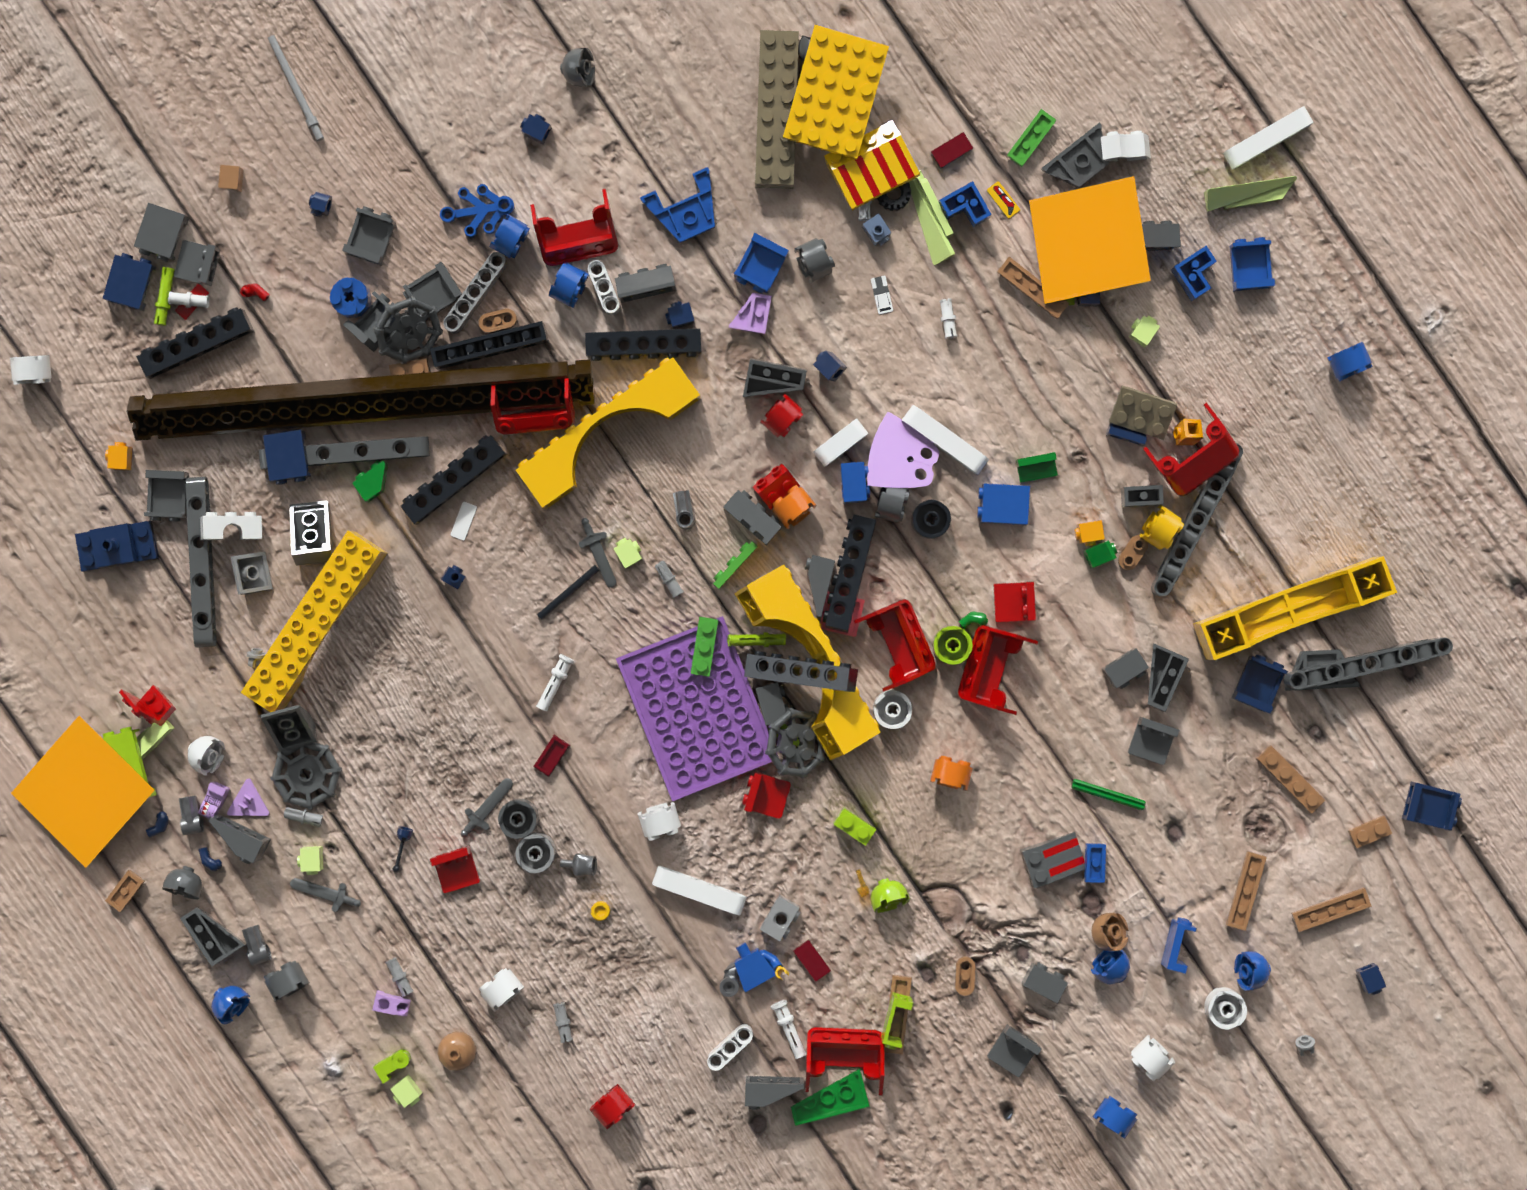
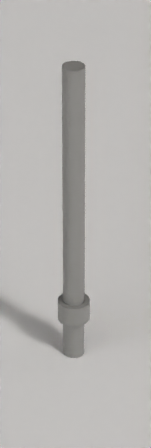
[268,35,324,141]

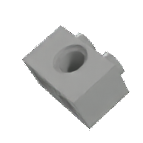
[760,894,801,941]

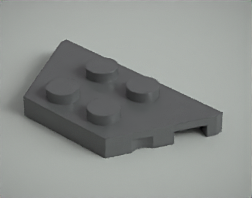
[1041,122,1109,188]
[1285,649,1359,691]

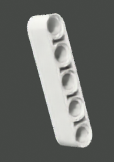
[1223,106,1314,170]
[902,405,989,475]
[652,866,747,915]

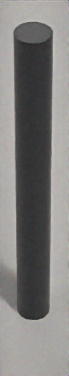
[537,565,600,620]

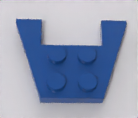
[640,167,715,243]

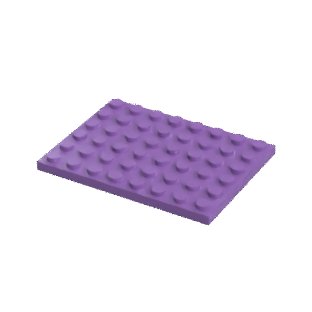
[616,616,779,801]

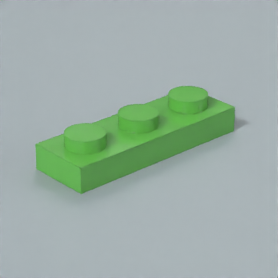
[1007,109,1056,168]
[713,541,758,589]
[691,617,718,677]

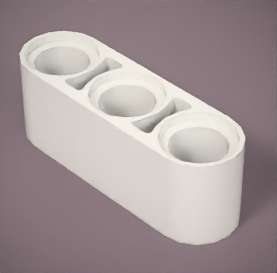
[588,260,621,315]
[813,419,869,467]
[707,1024,753,1071]

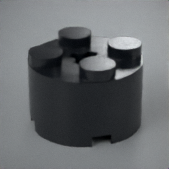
[911,500,951,539]

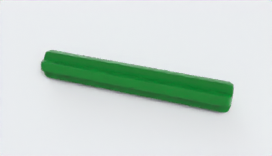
[1071,779,1146,811]

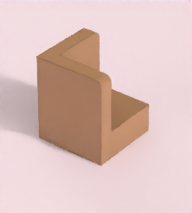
[218,165,244,192]

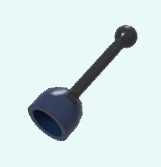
[392,826,413,873]

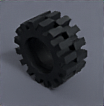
[877,182,911,211]

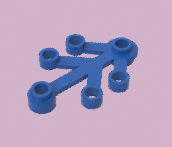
[440,184,514,237]

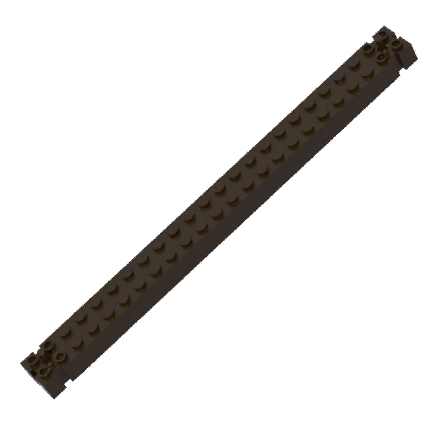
[127,359,595,441]

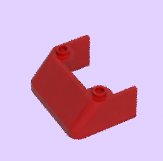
[530,189,618,266]
[491,378,575,435]
[1143,402,1240,496]
[853,599,936,692]
[958,625,1038,715]
[805,1027,885,1096]

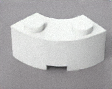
[1101,131,1151,162]

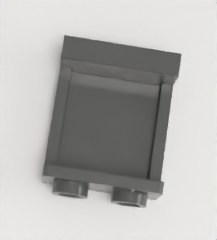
[134,203,189,262]
[342,206,396,266]
[402,262,462,321]
[343,291,401,352]
[144,470,189,522]

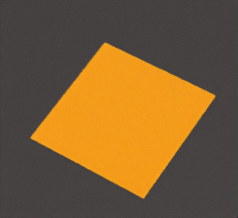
[1029,176,1151,304]
[11,716,155,868]

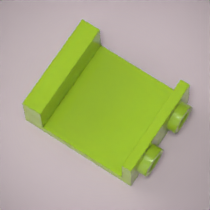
[881,992,913,1050]

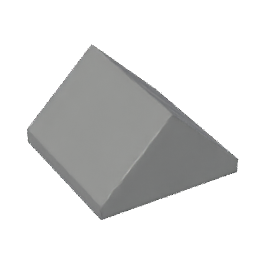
[231,552,273,595]

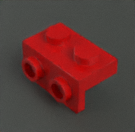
[753,464,800,510]

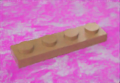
[997,257,1070,319]
[1256,745,1325,814]
[1226,851,1267,931]
[1291,887,1372,932]
[884,975,912,1054]

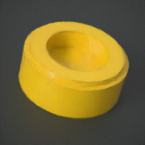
[591,901,610,921]

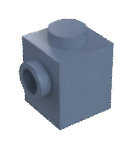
[862,213,892,246]

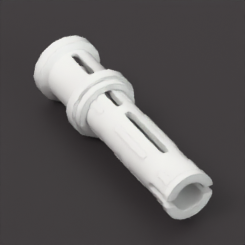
[536,654,575,711]
[771,1000,806,1059]

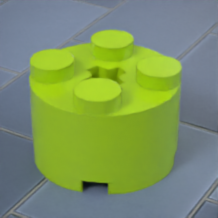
[932,626,973,665]

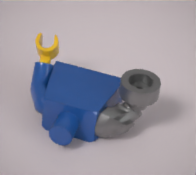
[719,942,789,997]

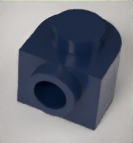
[309,192,332,217]
[441,565,466,589]

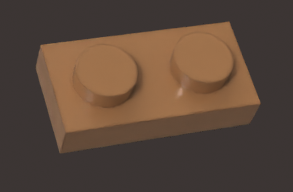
[389,358,430,375]
[1348,816,1392,848]
[105,870,145,912]

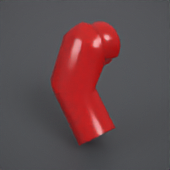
[240,283,270,301]

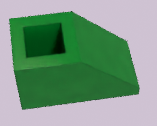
[352,460,388,503]
[1083,540,1117,568]

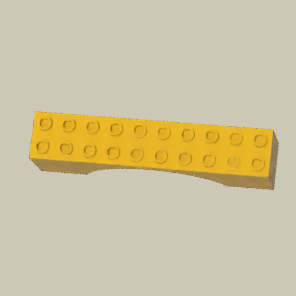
[516,357,701,509]
[241,530,387,712]
[1193,556,1397,660]
[734,565,881,760]

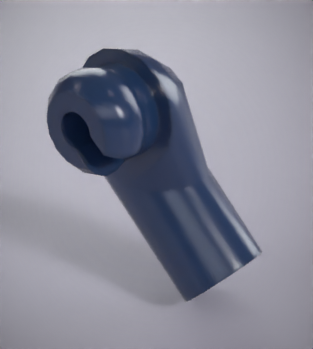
[146,811,169,838]
[198,847,222,871]

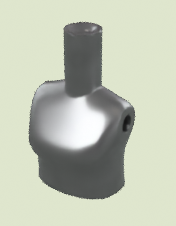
[560,854,597,876]

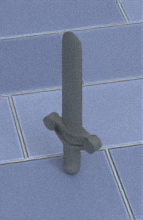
[579,518,616,587]
[461,778,513,837]
[290,878,361,912]

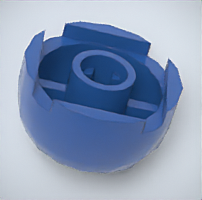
[1091,950,1130,985]
[1234,951,1271,991]
[211,986,250,1025]

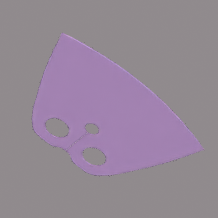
[867,412,939,488]

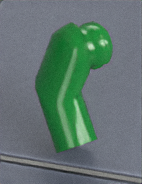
[958,611,988,629]

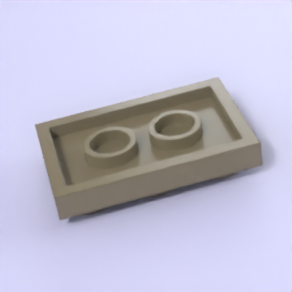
[1109,385,1177,440]

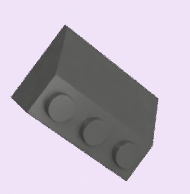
[615,264,677,303]

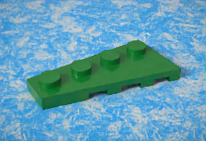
[791,1069,870,1126]

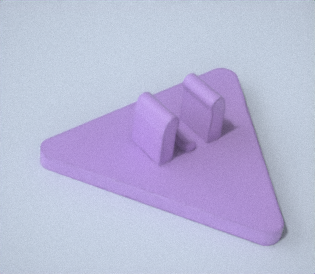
[227,778,270,816]

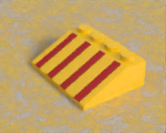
[824,121,920,211]

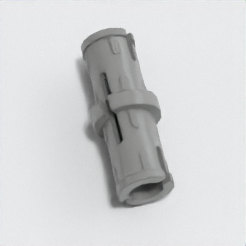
[385,957,413,997]
[553,1002,573,1043]

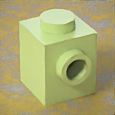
[1129,316,1160,348]
[614,538,642,569]
[297,846,323,875]
[390,1074,422,1108]

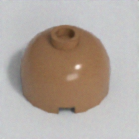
[1091,912,1129,951]
[437,1031,477,1071]

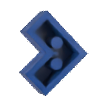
[939,181,992,227]
[1171,245,1217,302]
[840,462,870,504]

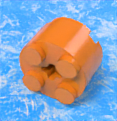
[772,485,817,529]
[930,756,973,791]

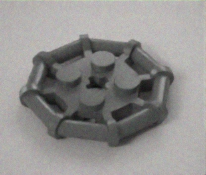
[373,296,443,364]
[765,708,825,779]
[270,742,342,810]

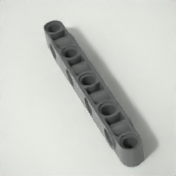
[259,437,430,469]
[1151,443,1243,597]
[186,477,217,648]
[1284,638,1453,689]

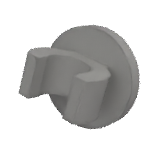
[247,648,266,668]
[1295,1035,1315,1056]

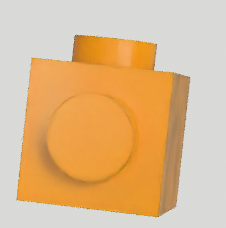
[1173,419,1203,446]
[105,442,133,470]
[1074,520,1105,546]

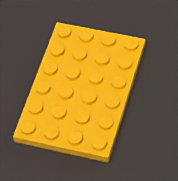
[783,25,889,160]

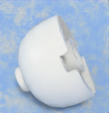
[188,736,225,776]

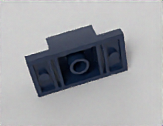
[75,521,158,572]

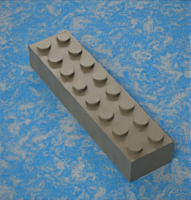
[755,30,799,189]

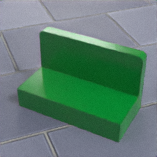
[1016,452,1058,483]

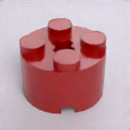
[760,393,803,438]
[589,1084,636,1130]

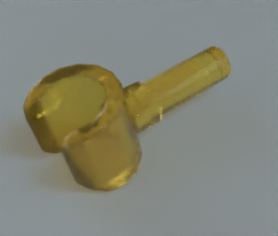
[856,869,869,897]

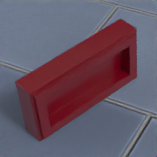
[931,132,973,169]
[533,734,570,777]
[793,939,831,982]

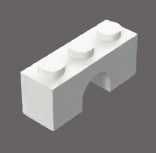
[200,512,262,540]

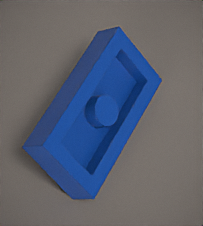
[1084,843,1106,883]

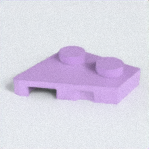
[729,293,772,334]

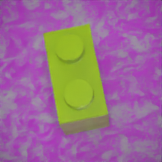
[833,807,876,846]

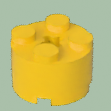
[1139,505,1184,550]

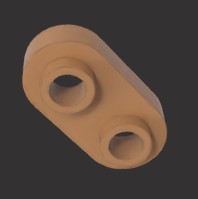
[479,309,517,333]
[1118,535,1148,570]
[955,956,975,996]

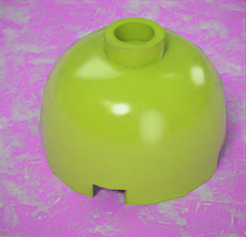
[870,878,910,913]

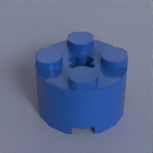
[489,214,530,259]
[549,263,589,308]
[330,277,372,318]
[1327,342,1373,381]
[1093,1096,1138,1139]

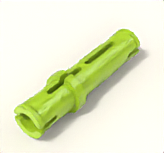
[154,267,175,326]
[727,632,786,647]

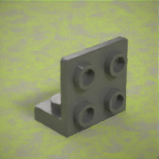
[174,240,221,286]
[1128,717,1180,765]
[987,1024,1042,1077]

